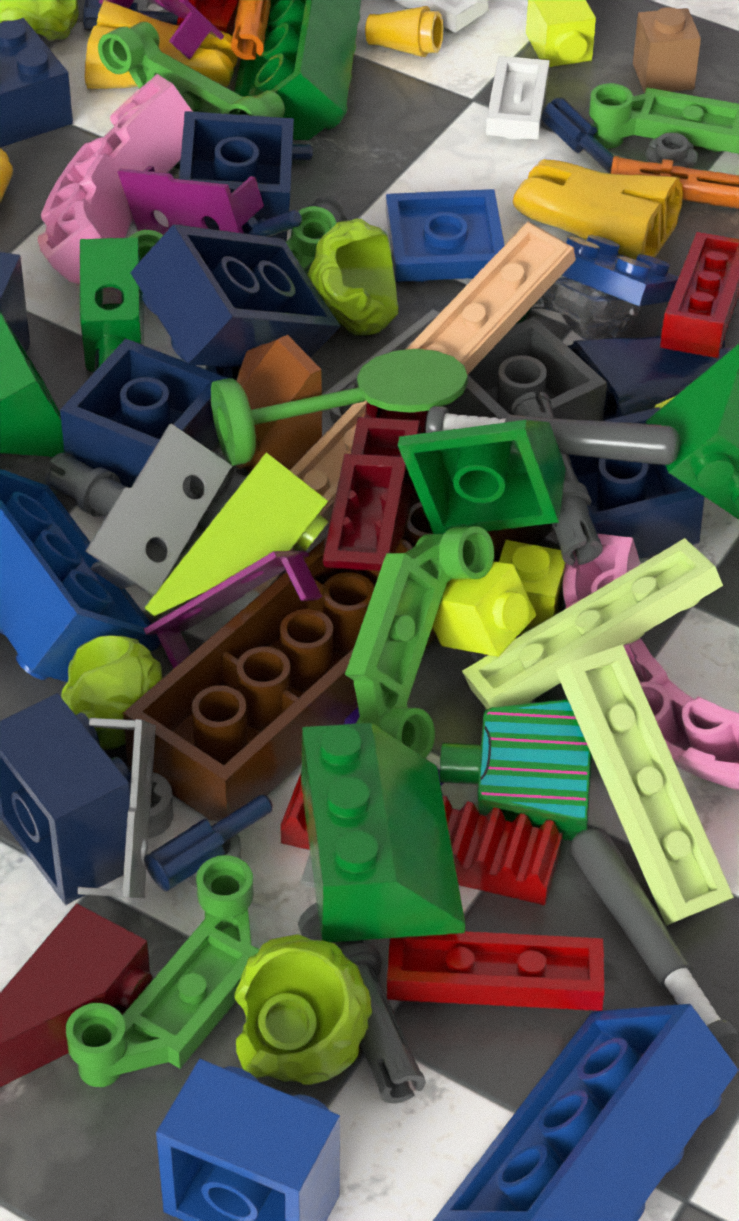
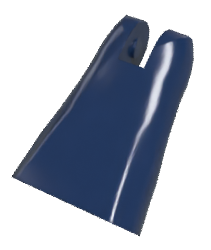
[567,335,732,421]

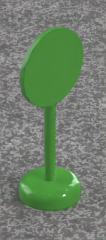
[211,349,468,466]

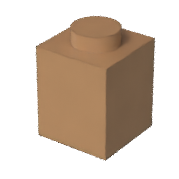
[633,7,701,94]

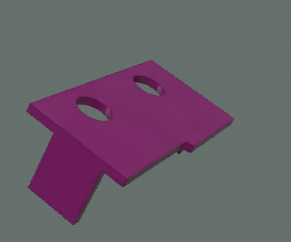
[99,0,224,60]
[117,166,264,235]
[144,550,322,668]

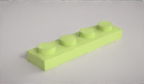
[462,538,723,709]
[556,644,734,926]

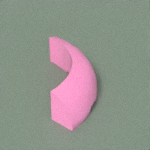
[38,74,193,285]
[563,534,739,790]

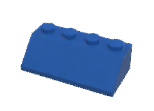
[0,469,161,682]
[433,1004,739,1221]

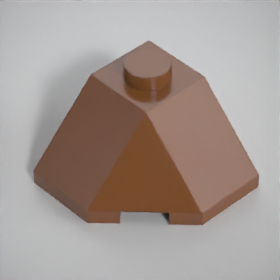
[235,335,322,474]

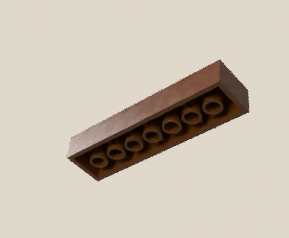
[123,489,552,821]

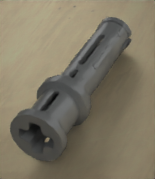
[298,902,426,1104]

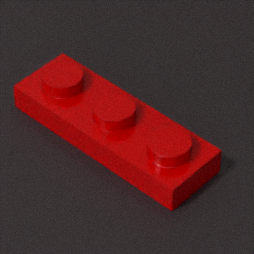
[386,931,605,1011]

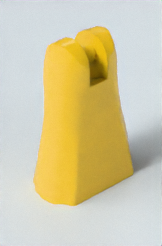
[85,0,238,89]
[512,159,683,260]

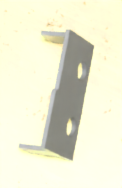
[86,424,232,596]
[78,718,156,898]

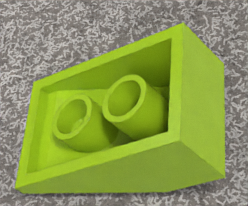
[144,452,329,619]

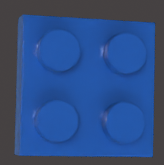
[386,189,505,282]
[561,235,679,306]

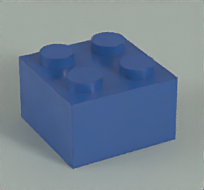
[156,1058,340,1221]

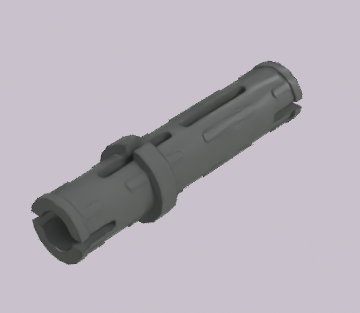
[511,392,603,565]
[44,452,196,554]

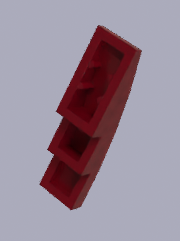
[323,402,429,571]

